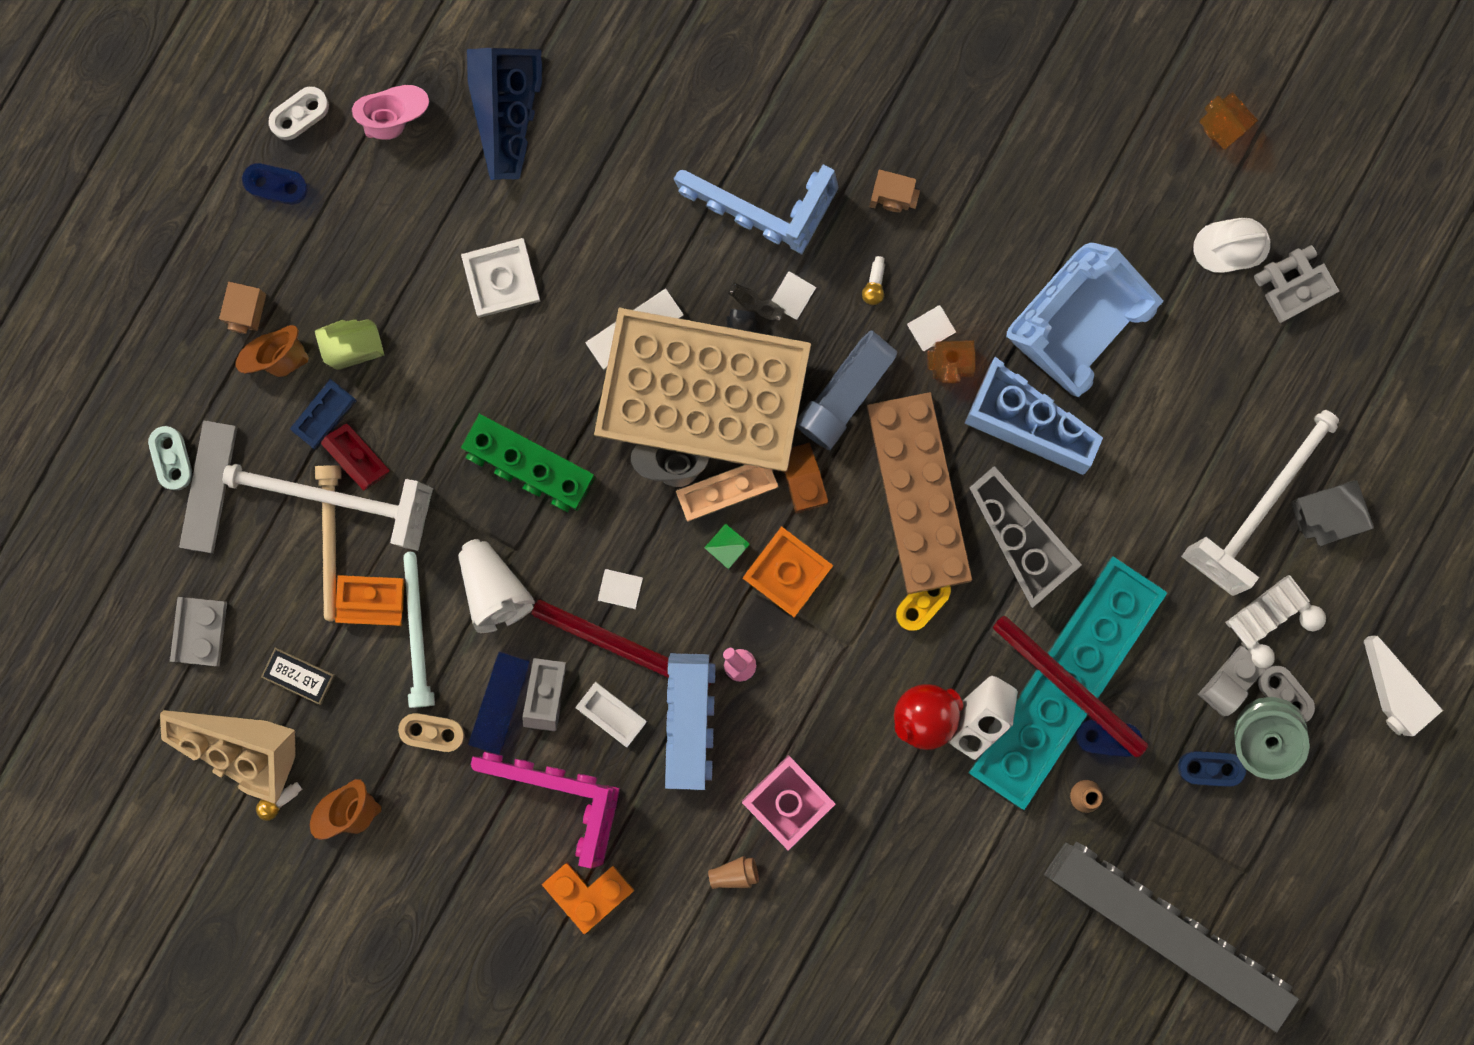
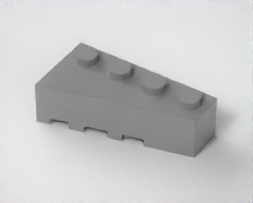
[969,466,1082,608]

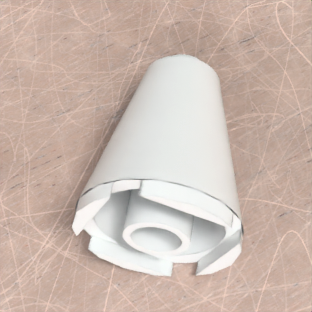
[458,539,535,633]

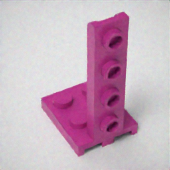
[471,752,620,868]

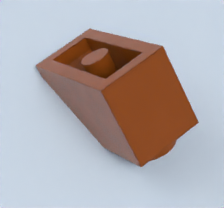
[784,443,828,514]

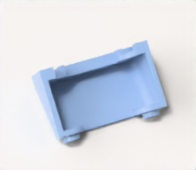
[1007,243,1163,397]

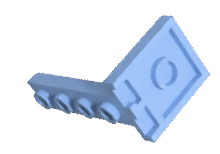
[674,165,839,254]

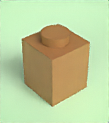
[219,282,266,334]

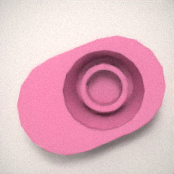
[352,85,429,140]

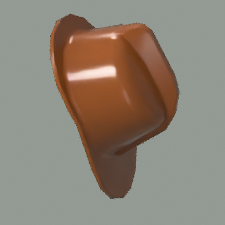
[236,325,309,377]
[310,779,382,840]

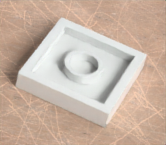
[461,238,540,318]

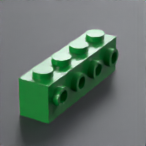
[461,413,596,513]

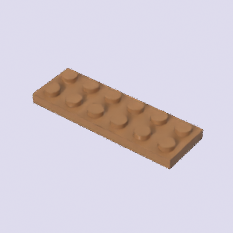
[867,392,972,595]

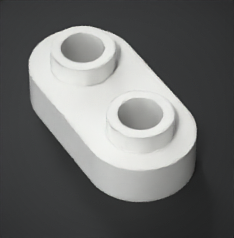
[269,87,329,140]

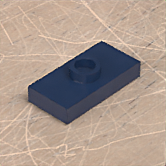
[290,379,357,450]

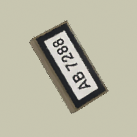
[261,648,335,705]

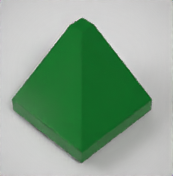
[704,524,750,569]

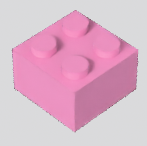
[742,755,835,850]

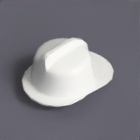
[1193,218,1270,273]

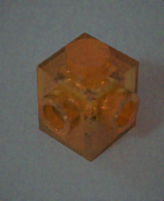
[1199,92,1258,150]
[927,341,975,383]

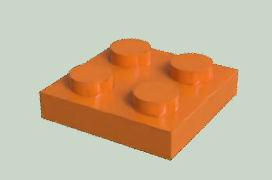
[742,526,833,617]

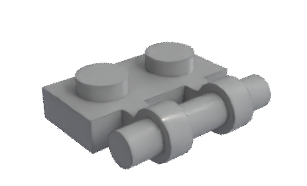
[1254,245,1339,323]

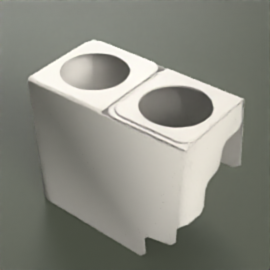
[948,676,1018,760]

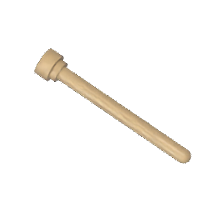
[315,466,341,622]

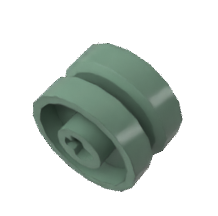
[1234,697,1310,780]

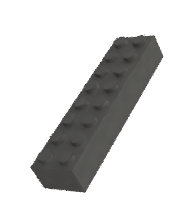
[1044,842,1299,1033]

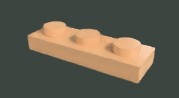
[676,465,778,522]

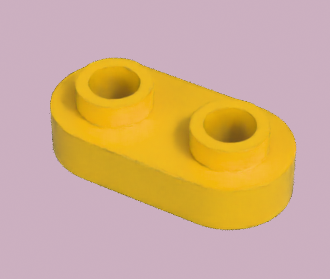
[896,586,951,631]

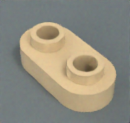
[398,713,465,752]

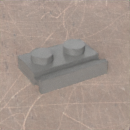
[170,597,227,666]

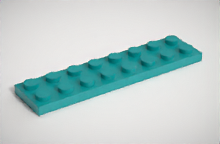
[968,557,1167,810]

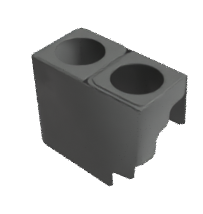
[1291,480,1374,546]

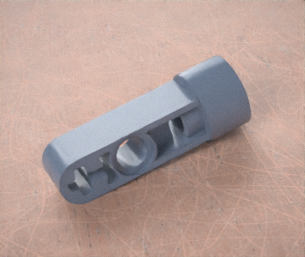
[796,331,897,450]

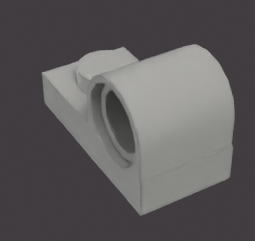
[1198,646,1266,716]
[523,658,566,731]

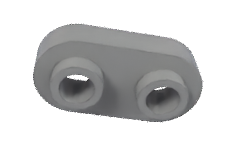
[1258,666,1315,722]

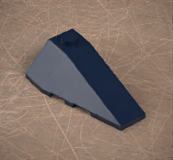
[467,48,542,180]

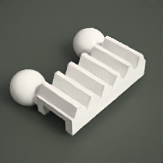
[1225,575,1326,669]

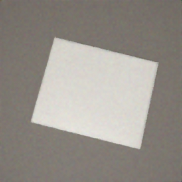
[769,272,816,320]
[907,305,956,351]
[598,569,643,609]

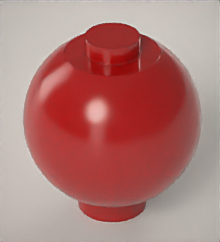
[894,684,963,750]

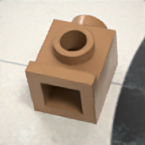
[869,170,920,212]

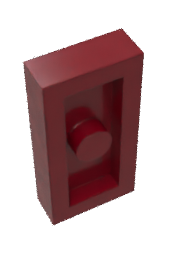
[321,423,390,491]

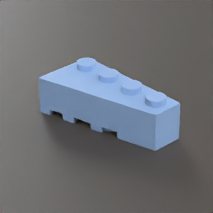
[965,357,1103,475]
[665,653,715,790]

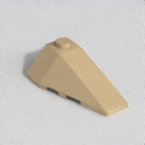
[160,710,295,804]

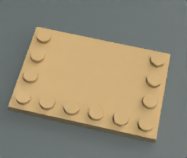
[594,308,811,472]

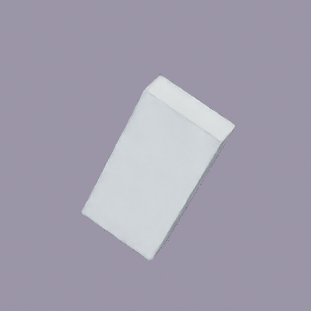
[575,682,647,747]

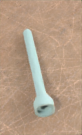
[404,551,435,708]

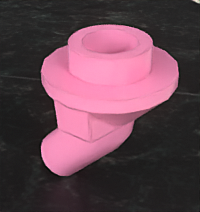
[723,648,756,682]

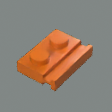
[335,575,405,626]

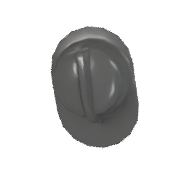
[631,445,709,487]

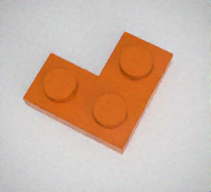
[542,862,634,934]

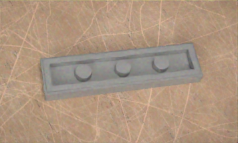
[179,420,238,554]

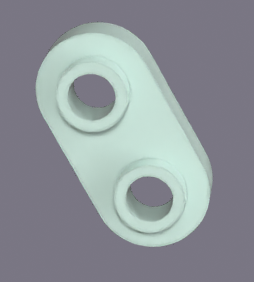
[148,426,192,491]

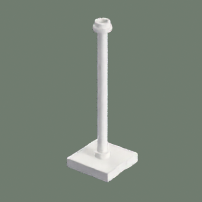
[1181,410,1339,596]
[222,464,433,551]

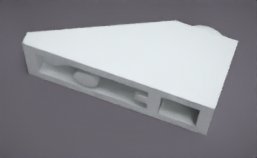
[1364,636,1443,736]

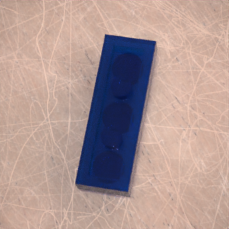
[468,652,531,755]

